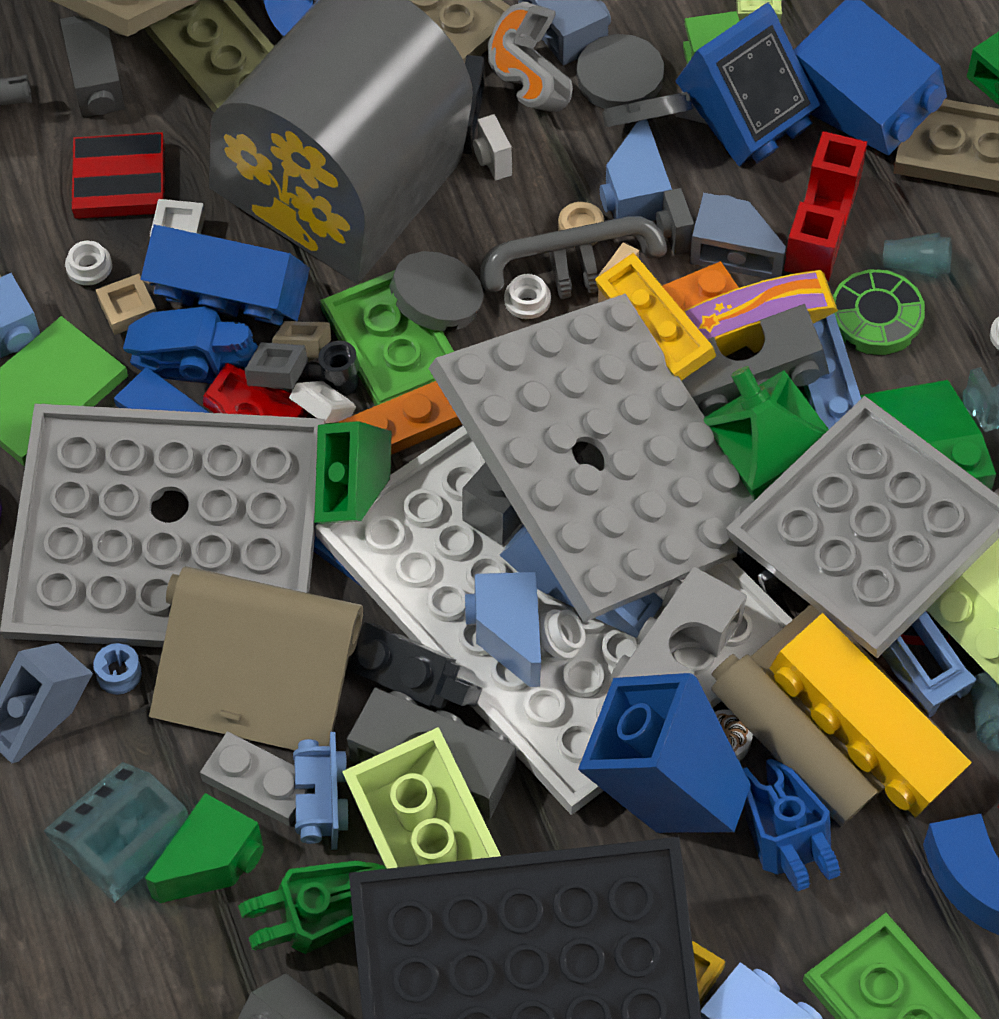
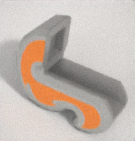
[488,1,572,112]

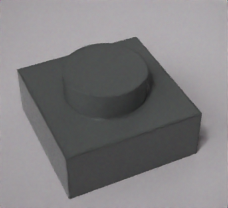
[656,188,694,255]
[244,342,308,389]

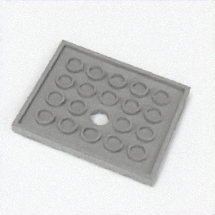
[428,294,754,623]
[0,404,326,648]

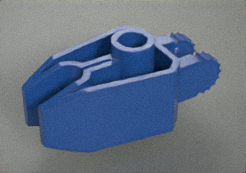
[123,307,258,383]
[743,759,841,892]

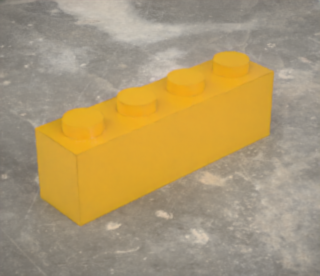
[769,613,972,818]

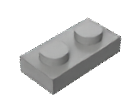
[200,731,314,827]

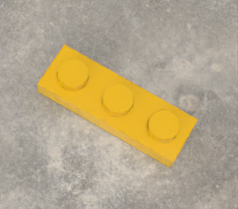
[595,252,717,381]

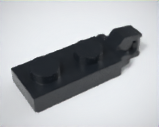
[347,622,483,709]

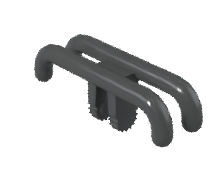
[480,216,667,299]

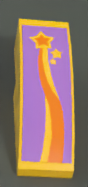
[684,270,838,357]

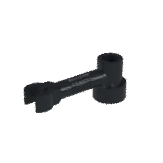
[242,341,359,396]

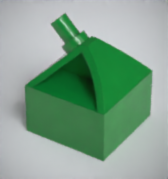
[703,366,829,501]

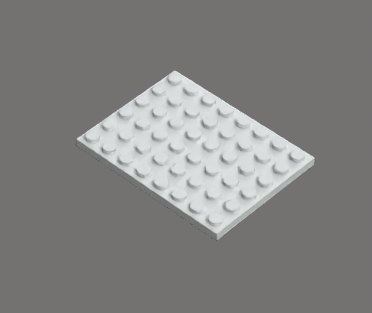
[315,426,793,815]

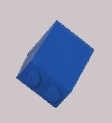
[794,0,947,156]
[578,673,751,833]

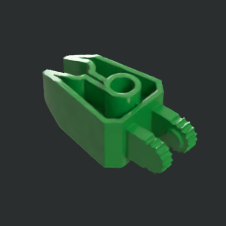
[238,861,386,954]

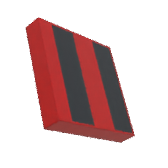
[72,132,165,219]

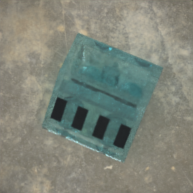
[44,762,188,903]

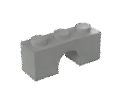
[610,567,747,683]

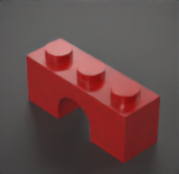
[784,131,867,282]

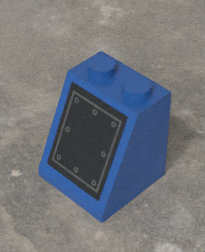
[676,2,820,167]

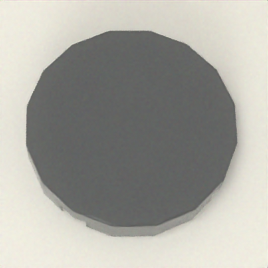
[576,34,664,109]
[602,92,693,127]
[390,251,484,331]

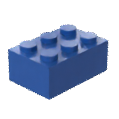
[140,224,310,327]

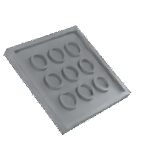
[726,396,999,658]

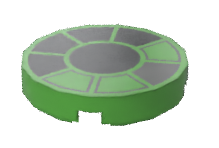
[833,269,925,355]

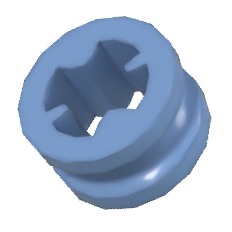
[93,643,142,695]

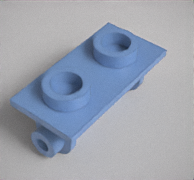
[293,732,348,850]

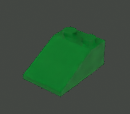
[860,380,996,491]

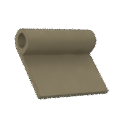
[149,566,363,750]
[711,605,944,828]

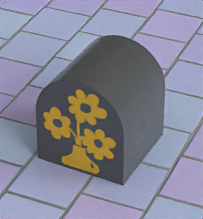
[209,0,473,285]

